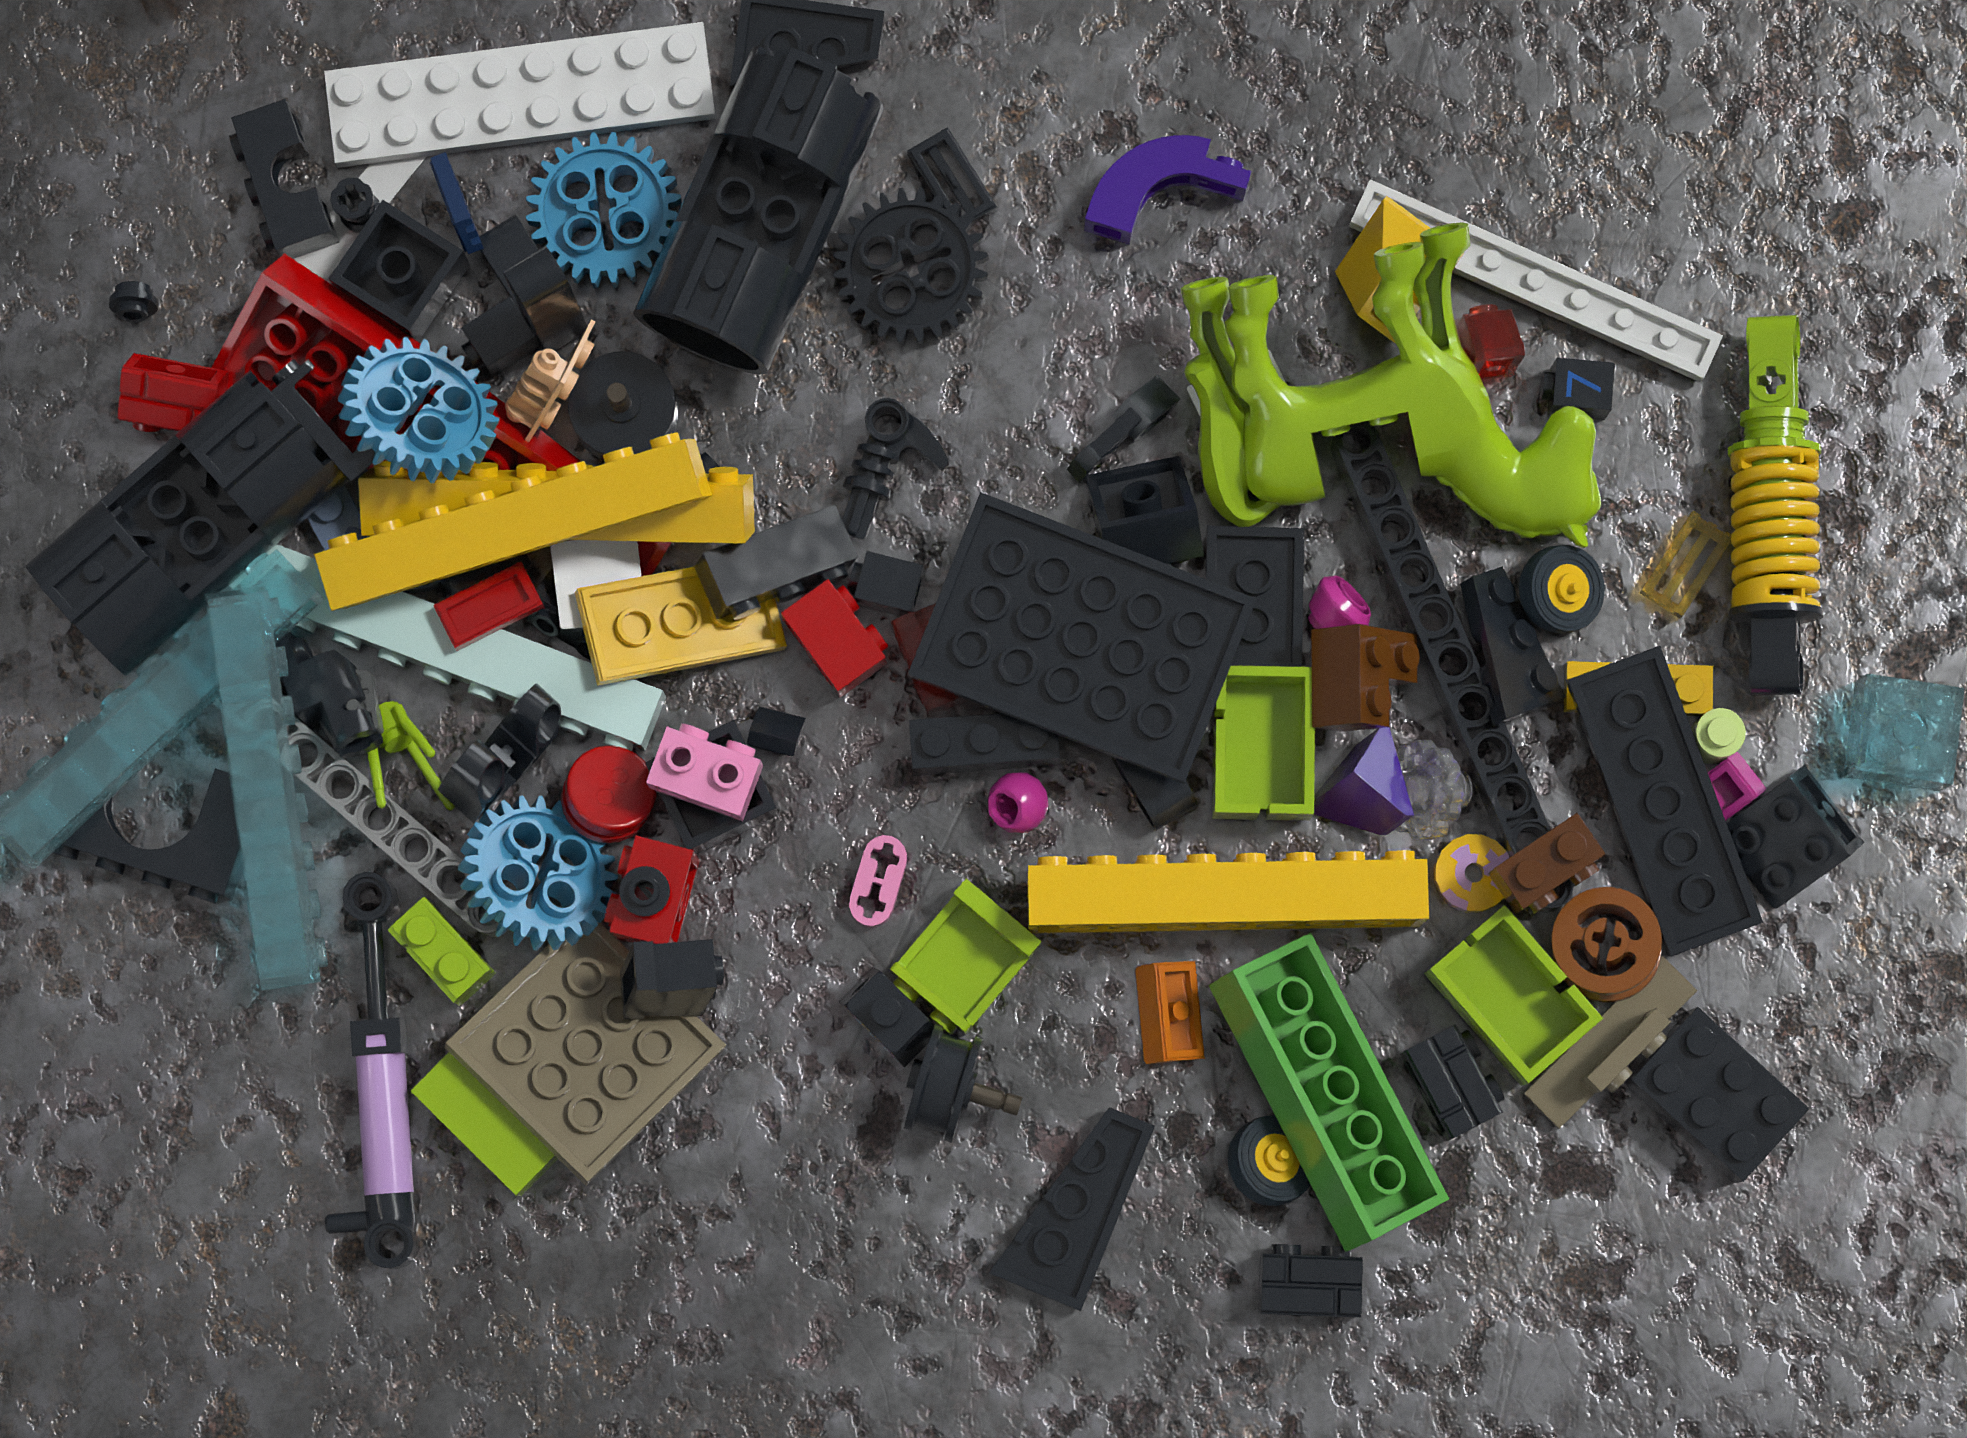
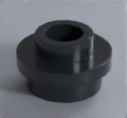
[109,281,158,322]
[620,866,670,917]

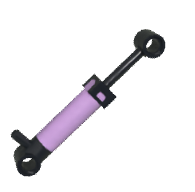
[325,872,420,1269]

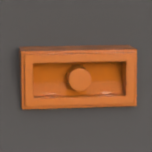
[1135,961,1205,1064]

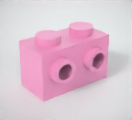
[646,723,763,821]

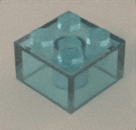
[1843,673,1965,791]

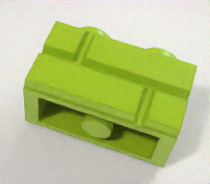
[388,897,496,1006]

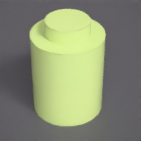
[1691,708,1746,764]

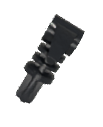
[842,398,949,540]

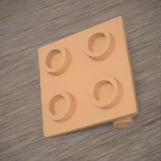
[505,319,595,442]

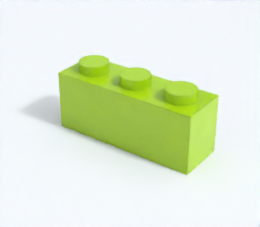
[411,1052,558,1196]

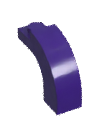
[1084,135,1252,245]

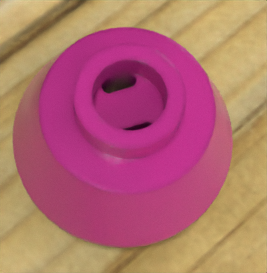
[1308,576,1371,629]

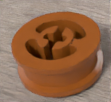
[1552,887,1662,1002]

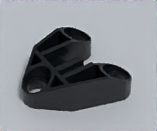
[438,683,561,823]

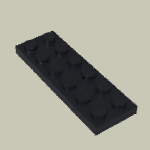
[1566,646,1763,957]

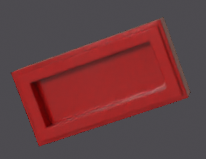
[433,562,544,651]

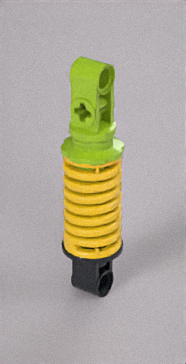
[1728,315,1823,696]

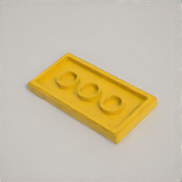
[575,567,787,686]

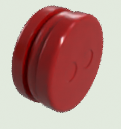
[561,746,657,843]

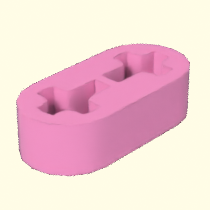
[849,835,907,928]

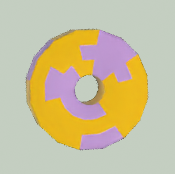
[1434,834,1510,913]

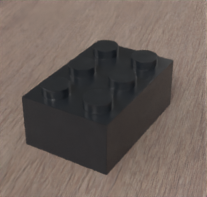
[1624,1007,1810,1183]

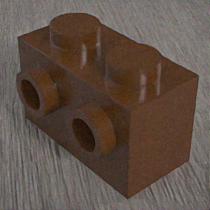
[1488,813,1606,914]

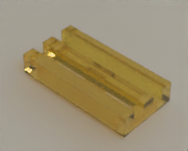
[1639,511,1731,619]

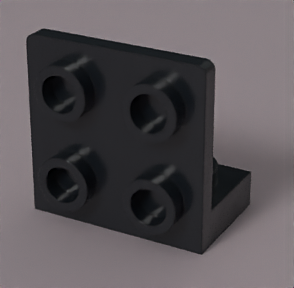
[1727,765,1865,909]

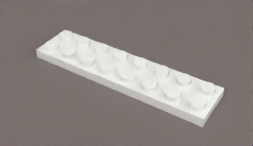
[324,22,716,168]

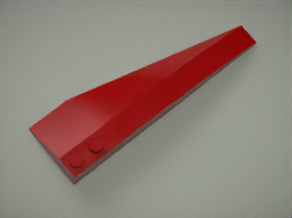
[211,253,672,576]

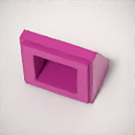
[1708,752,1766,821]

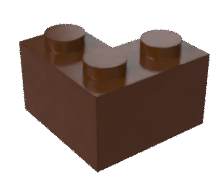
[1311,624,1420,732]

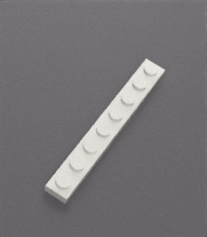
[1349,179,1723,382]

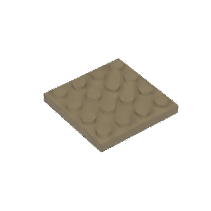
[444,922,726,1186]

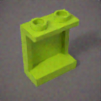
[890,878,1042,1035]

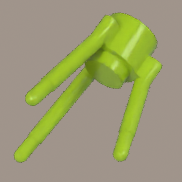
[367,701,455,811]

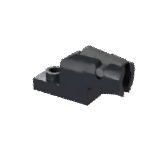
[265,623,384,758]

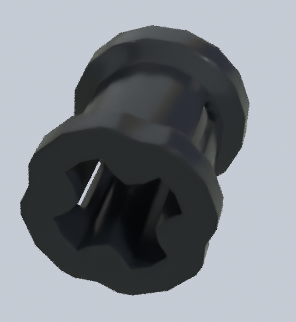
[330,178,380,233]

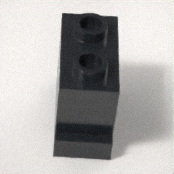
[620,939,724,1020]

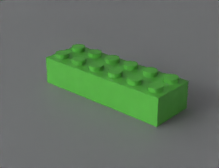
[1208,933,1449,1252]

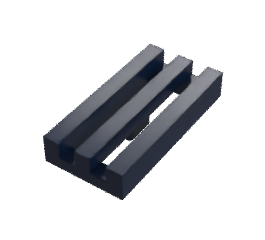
[429,152,484,255]

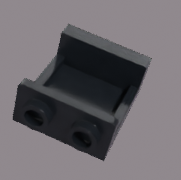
[271,359,376,482]

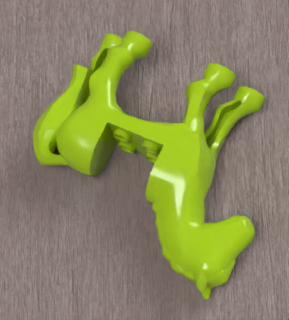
[1181,222,1601,548]

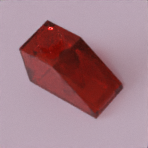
[1458,304,1525,380]

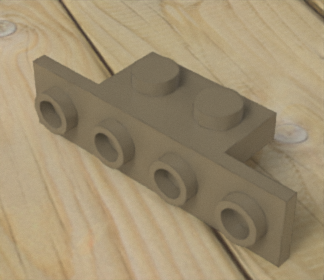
[1523,956,1698,1129]

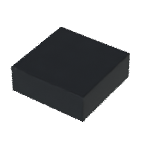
[747,706,806,756]

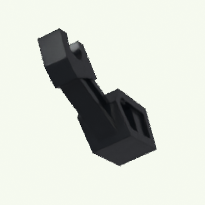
[1066,375,1180,483]

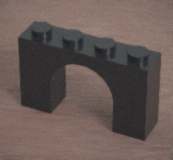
[37,725,270,904]

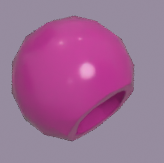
[987,773,1049,833]

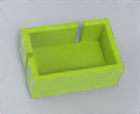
[1212,666,1315,821]
[1424,905,1604,1086]

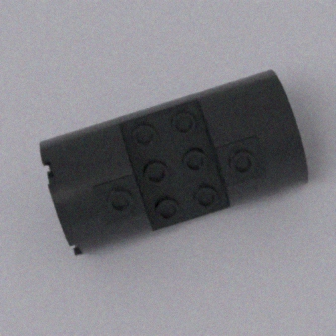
[633,46,884,375]
[25,370,349,676]

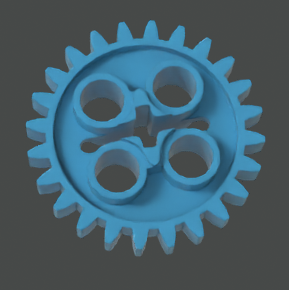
[526,132,682,288]
[338,337,499,483]
[458,796,618,951]

